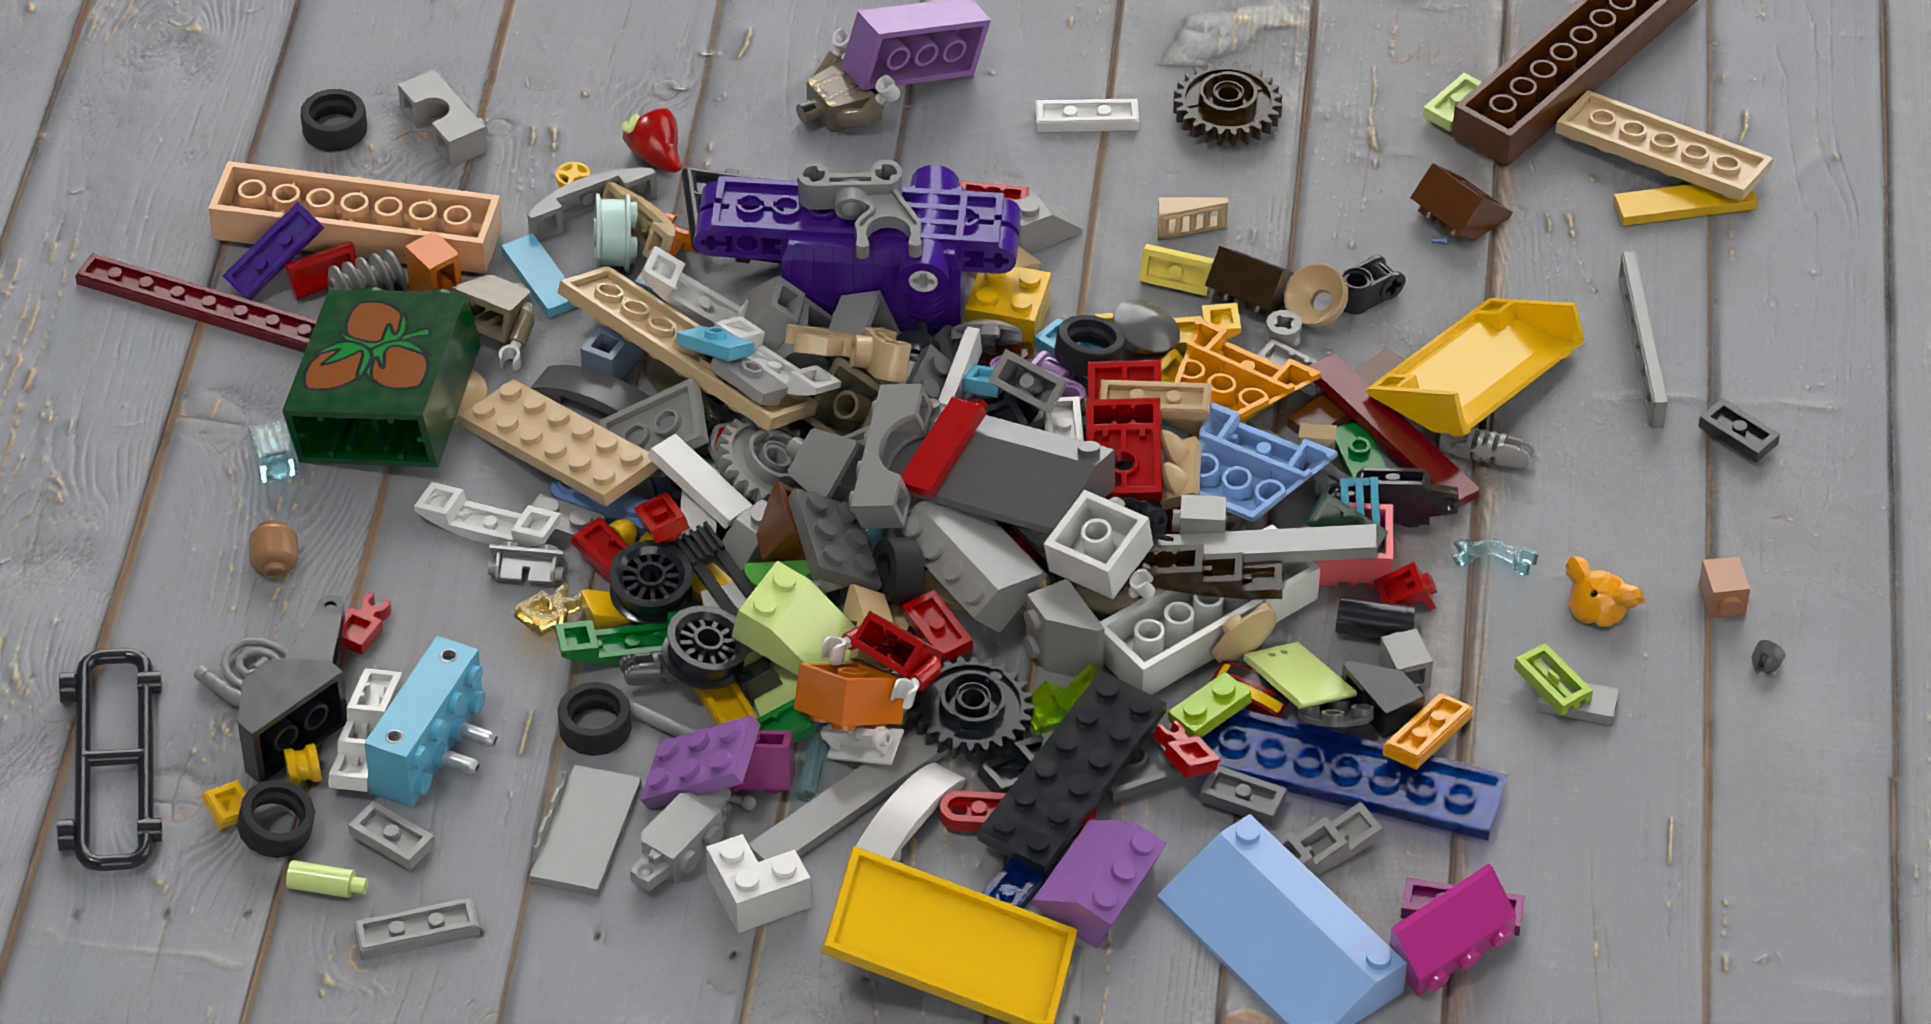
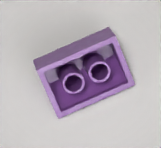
[1031,820,1167,948]

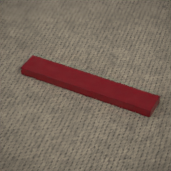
[1308,353,1480,508]

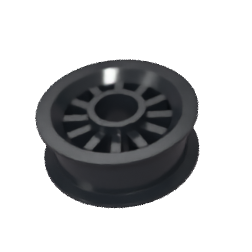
[609,540,693,624]
[661,606,750,690]

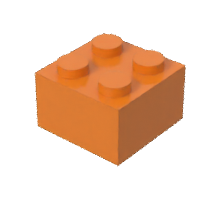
[794,662,908,732]

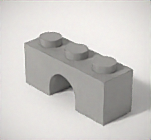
[398,69,489,167]

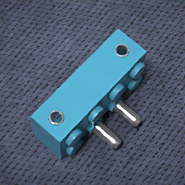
[364,636,498,808]

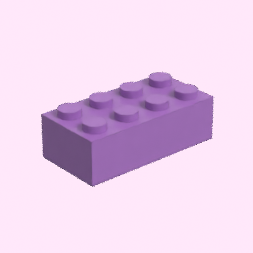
[841,0,991,90]

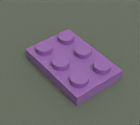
[640,715,760,810]

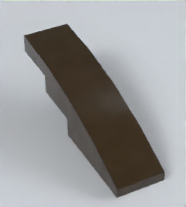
[1128,544,1284,599]

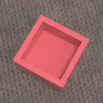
[1315,502,1393,589]

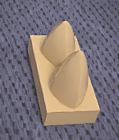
[1159,430,1201,510]

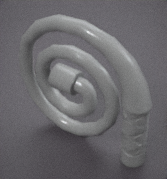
[194,638,289,707]

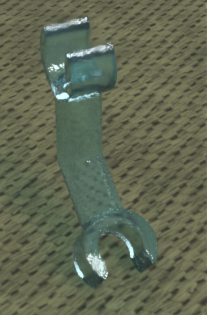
[1451,538,1538,575]

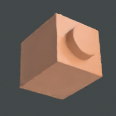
[1698,556,1750,618]

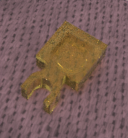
[514,583,581,637]

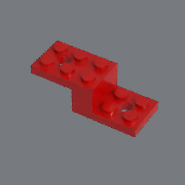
[1086,360,1162,500]

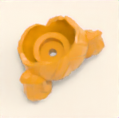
[1565,556,1646,627]

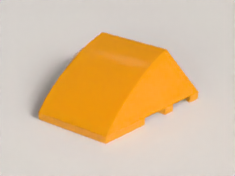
[1174,317,1321,422]

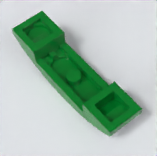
[554,610,681,665]

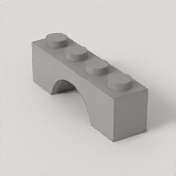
[849,384,933,528]

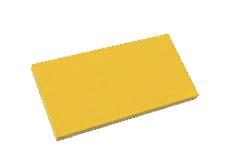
[820,846,1078,1024]

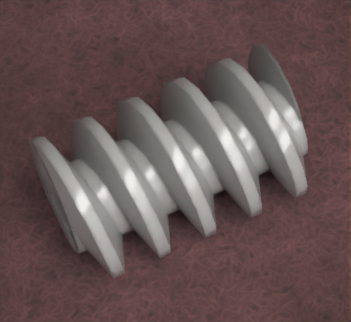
[327,249,407,291]

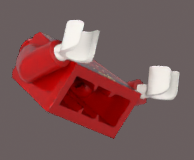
[821,610,943,709]

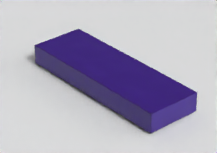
[222,202,324,300]

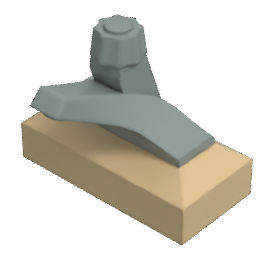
[1297,423,1353,497]

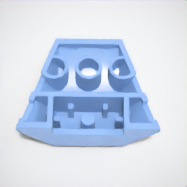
[1199,402,1338,522]

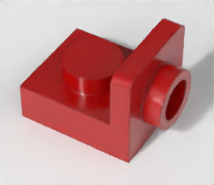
[1374,562,1438,611]

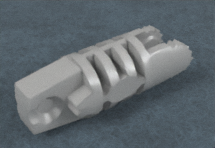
[1439,427,1536,469]

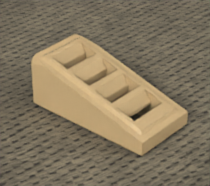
[1157,197,1228,239]

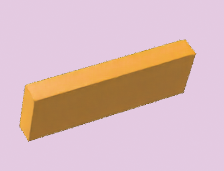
[1383,693,1473,770]

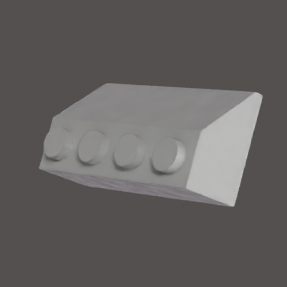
[893,500,1048,633]

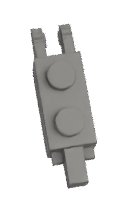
[630,788,731,891]

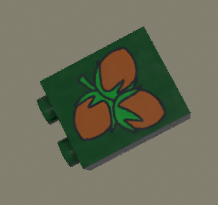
[282,287,481,468]

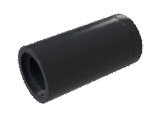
[1335,596,1416,639]

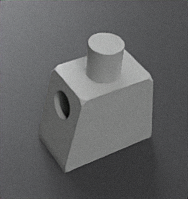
[786,428,865,503]

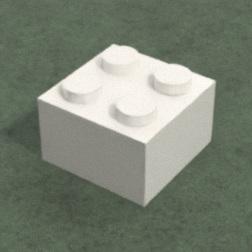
[1044,490,1153,599]

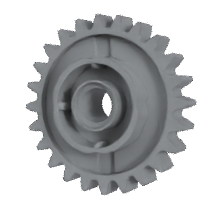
[713,416,806,504]

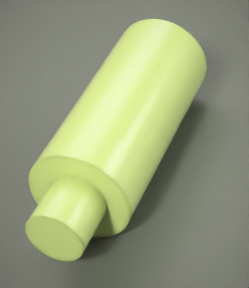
[286,860,368,898]

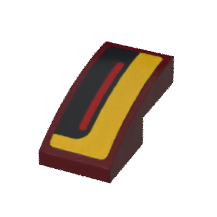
[1209,661,1290,725]

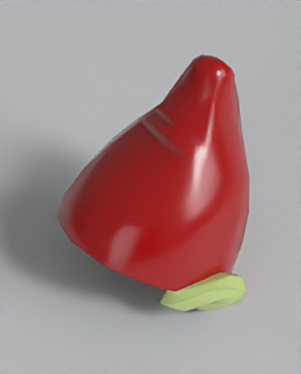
[621,108,682,173]

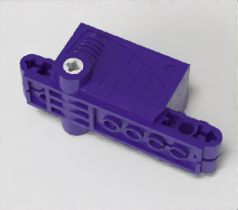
[693,165,1021,334]

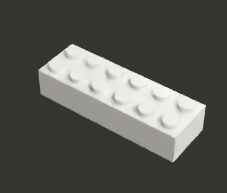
[1100,524,1320,695]

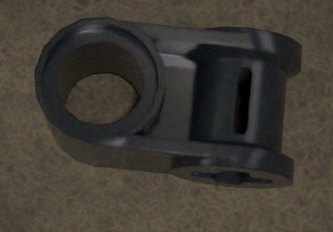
[1342,254,1406,314]

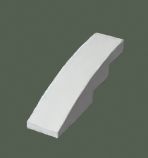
[329,668,402,792]

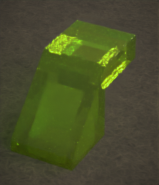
[1031,663,1102,734]

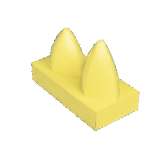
[1139,244,1214,296]

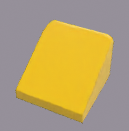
[580,589,630,630]

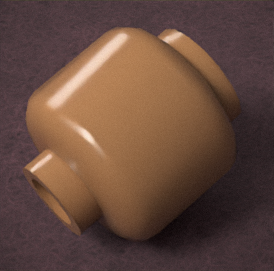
[249,520,298,578]

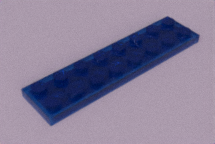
[1201,709,1508,841]

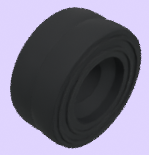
[872,537,924,605]

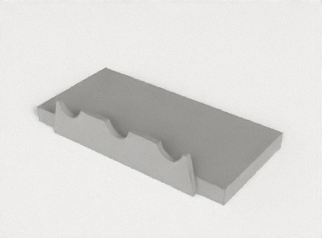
[529,764,642,897]

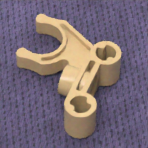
[784,324,911,382]

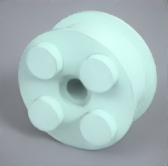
[593,193,637,272]

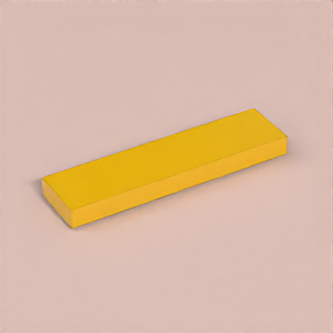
[1613,184,1758,226]

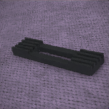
[675,521,755,617]

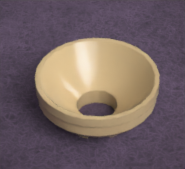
[1284,263,1348,327]

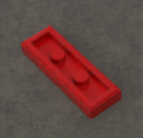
[901,397,986,498]

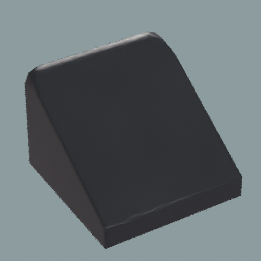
[737,656,783,702]

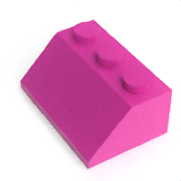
[1390,863,1516,996]

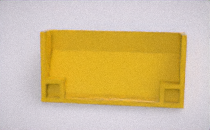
[1366,298,1585,437]

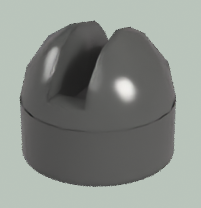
[1751,640,1786,673]

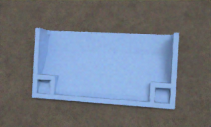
[1157,814,1407,1024]

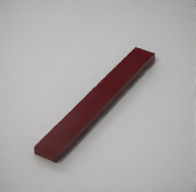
[75,253,317,353]

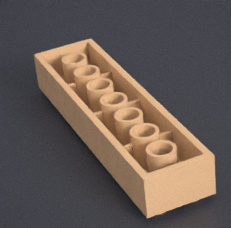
[208,161,502,274]

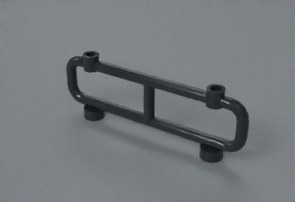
[57,648,163,871]

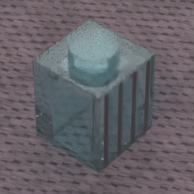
[249,419,298,483]

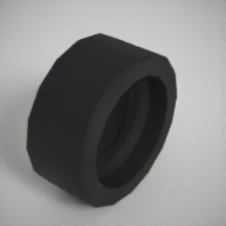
[300,89,367,151]
[1054,315,1125,376]
[557,682,632,756]
[237,779,315,858]

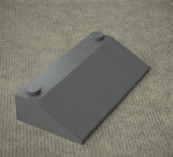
[890,398,1115,535]

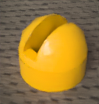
[609,519,637,545]

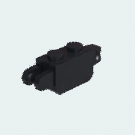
[1327,467,1459,528]

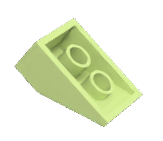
[731,561,856,676]

